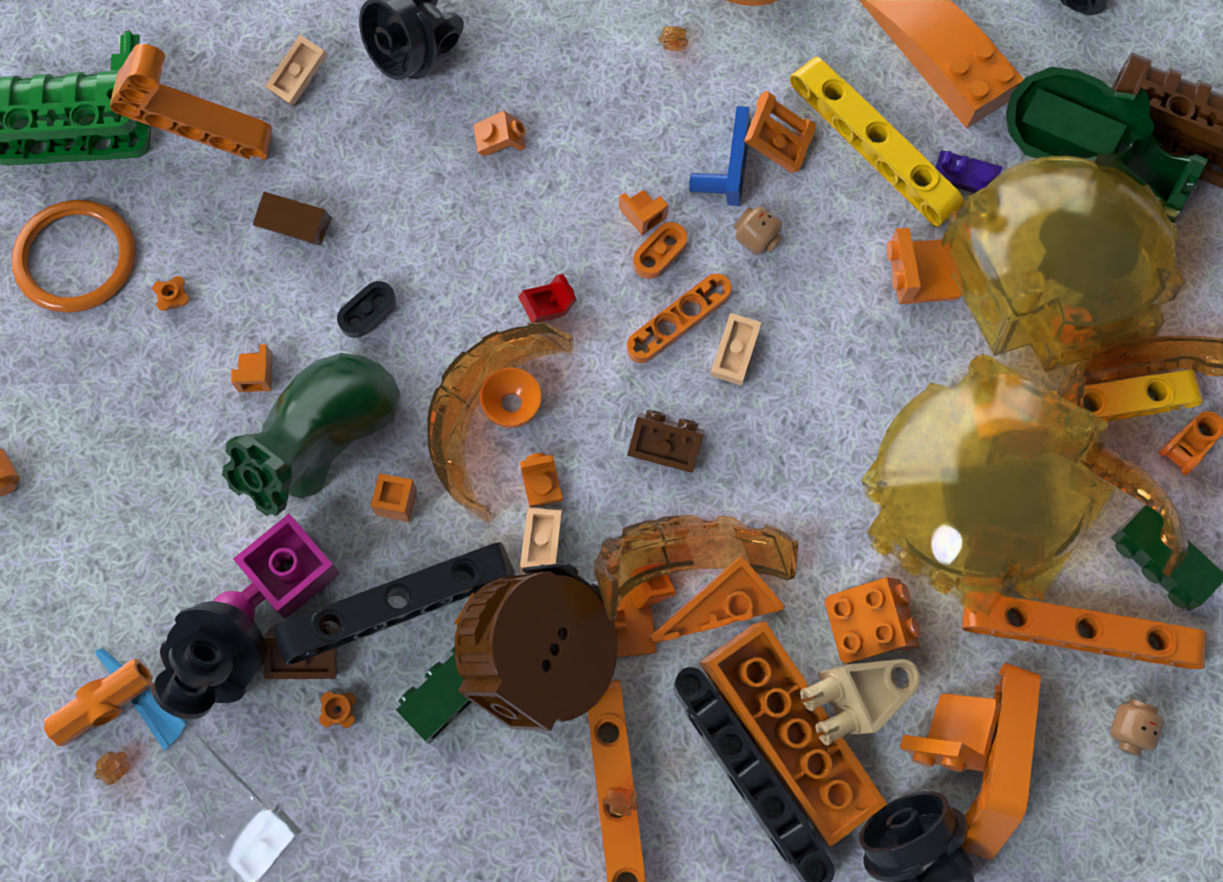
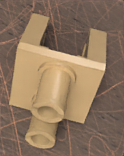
[800,659,920,745]

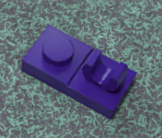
[935,150,1002,198]

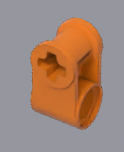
[1158,411,1223,476]

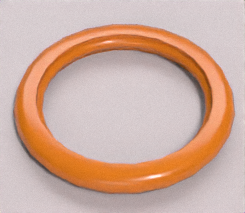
[12,199,136,313]

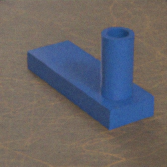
[689,106,751,207]

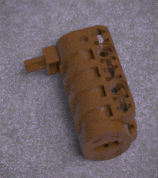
[1109,52,1223,189]

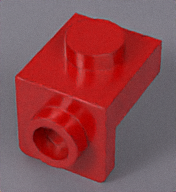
[518,273,576,324]

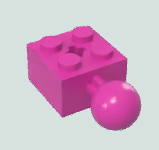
[213,513,340,621]

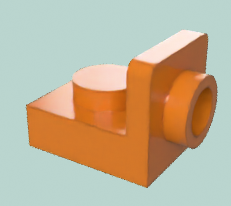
[520,453,563,508]

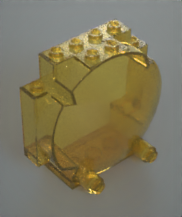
[940,156,1185,372]
[861,353,1115,616]

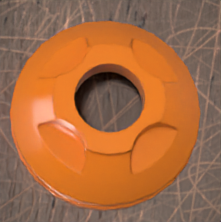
[480,367,542,428]

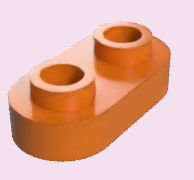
[633,222,687,279]

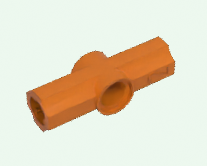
[43,659,153,747]

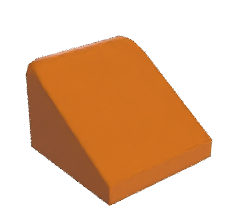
[625,563,676,610]

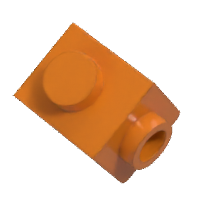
[473,110,526,156]

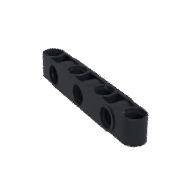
[273,542,516,665]
[673,667,835,882]

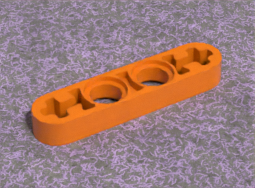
[627,273,732,363]

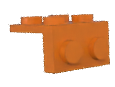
[886,227,963,305]
[825,577,921,663]
[900,694,1000,772]

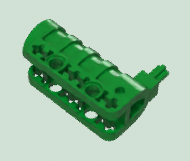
[0,31,151,166]

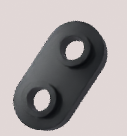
[337,281,396,338]

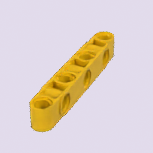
[790,57,965,227]
[972,370,1204,442]

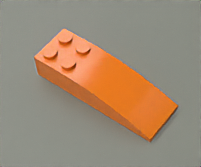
[859,0,1024,129]
[698,621,887,847]

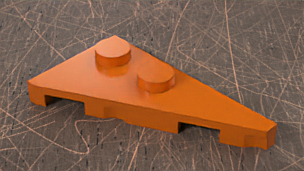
[649,556,785,643]

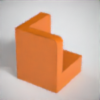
[618,190,669,235]
[231,344,273,392]
[371,473,417,522]

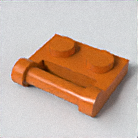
[744,91,816,173]

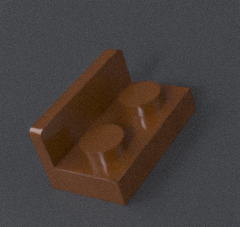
[627,410,704,473]
[263,623,340,679]

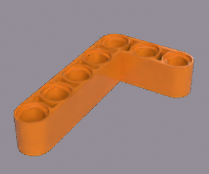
[110,44,273,160]
[961,662,1041,860]

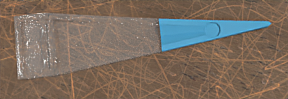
[95,649,302,882]

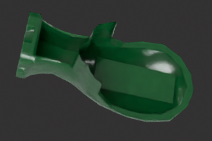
[1006,67,1208,225]
[222,353,400,516]

